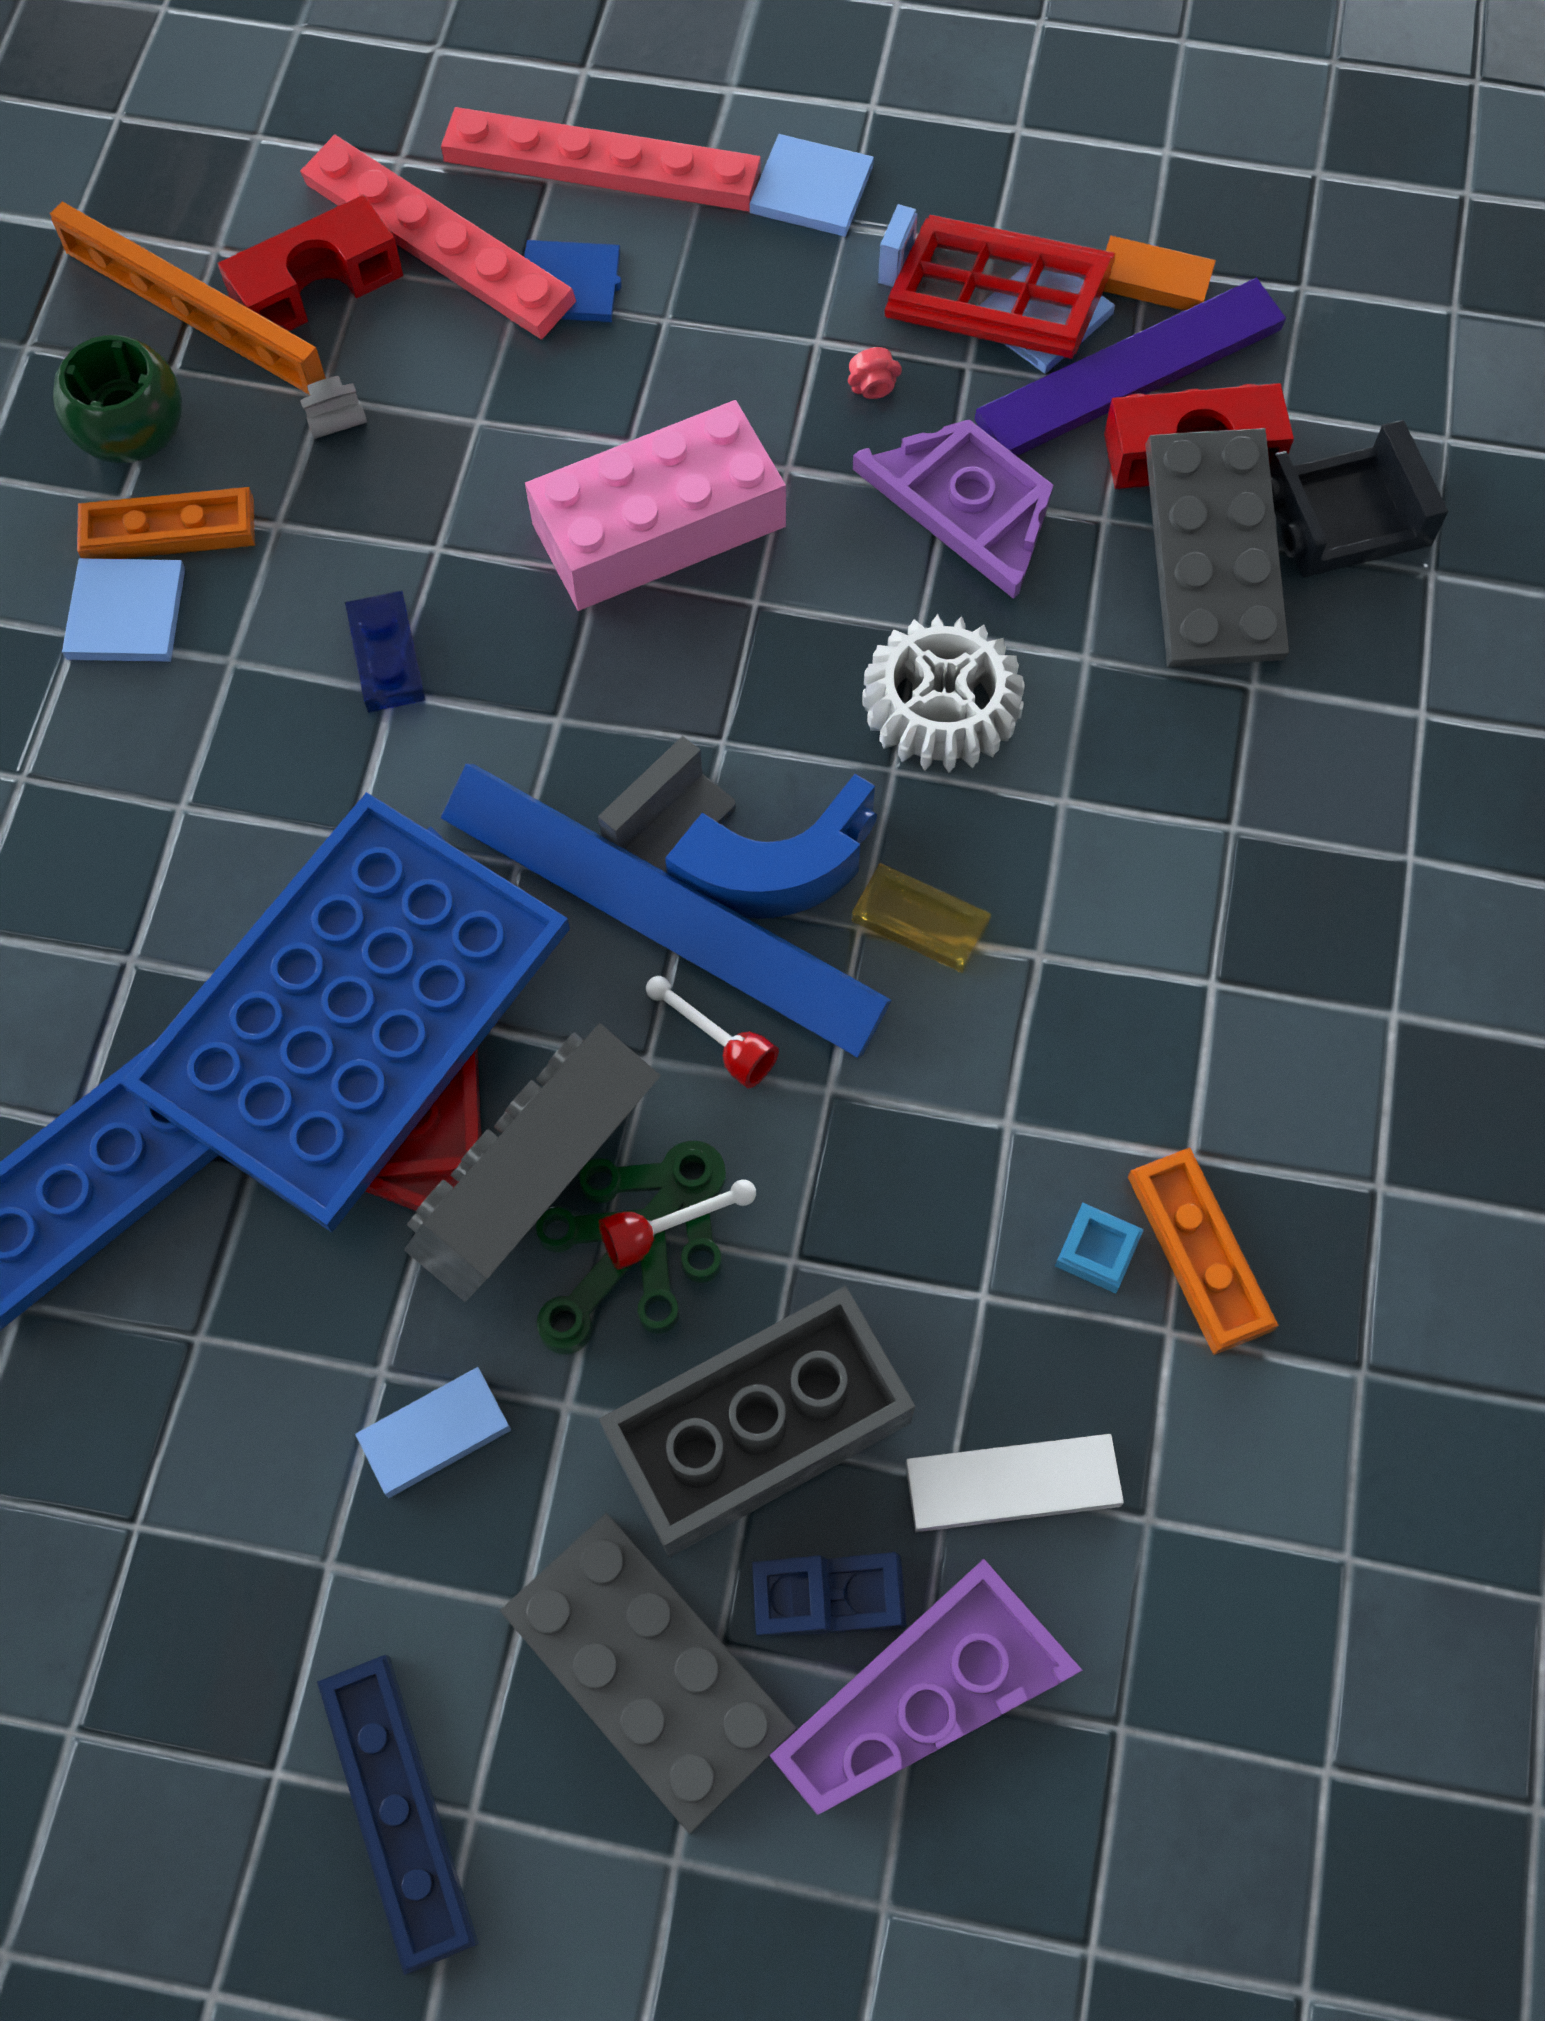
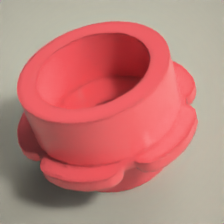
[848,347,902,399]

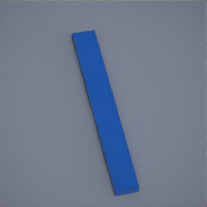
[441,764,892,1058]

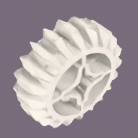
[862,614,1025,773]

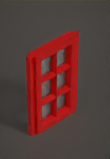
[884,215,1115,359]

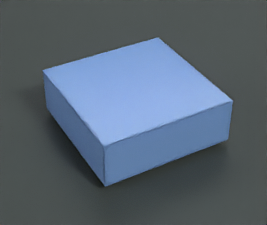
[878,204,918,287]

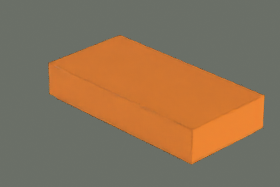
[1104,235,1216,311]

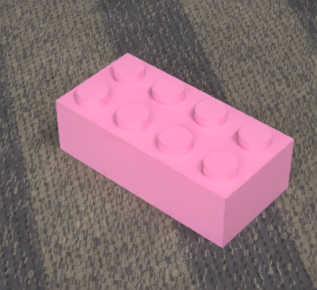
[525,400,786,611]

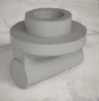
[300,376,367,439]

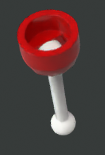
[646,976,779,1089]
[599,1179,756,1270]

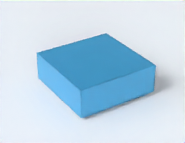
[1055,1202,1144,1294]

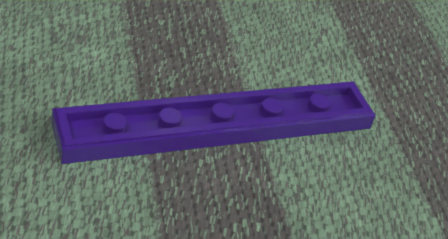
[974,277,1287,456]

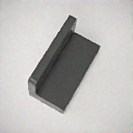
[598,736,736,873]

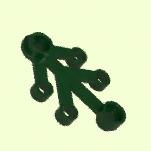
[536,1140,726,1355]

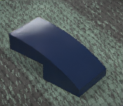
[752,1552,907,1636]

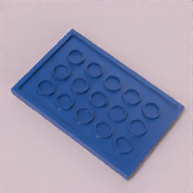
[121,792,570,1233]

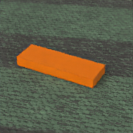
[77,487,255,559]
[1128,1147,1279,1355]

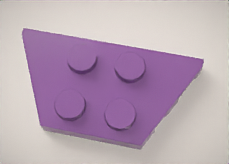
[853,419,1054,599]

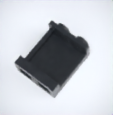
[1269,420,1448,578]

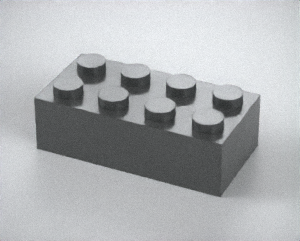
[404,1023,661,1302]
[599,1286,915,1558]

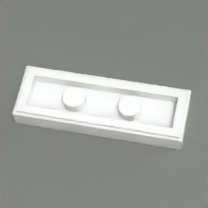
[905,1434,1124,1533]

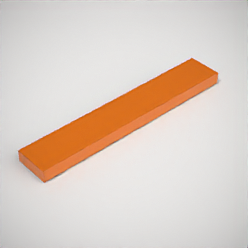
[50,201,326,395]

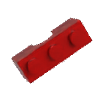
[217,194,404,331]
[1104,383,1294,489]

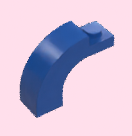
[665,774,877,919]

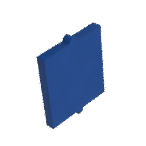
[524,240,622,322]

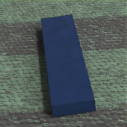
[317,1654,479,1975]

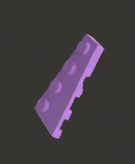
[769,1559,1083,1816]

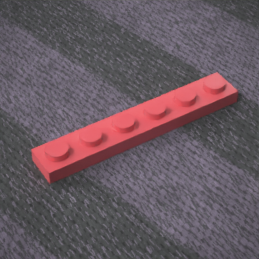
[441,107,761,212]
[300,134,576,340]

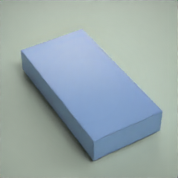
[355,1367,511,1498]

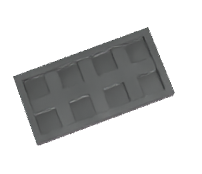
[1145,428,1289,667]
[499,1513,797,1835]

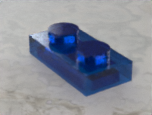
[345,591,426,713]

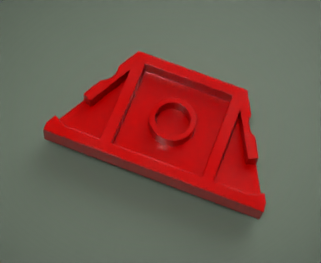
[365,1047,481,1211]

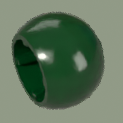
[52,335,182,463]

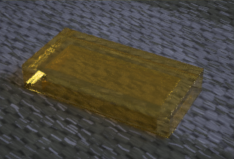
[851,863,991,973]

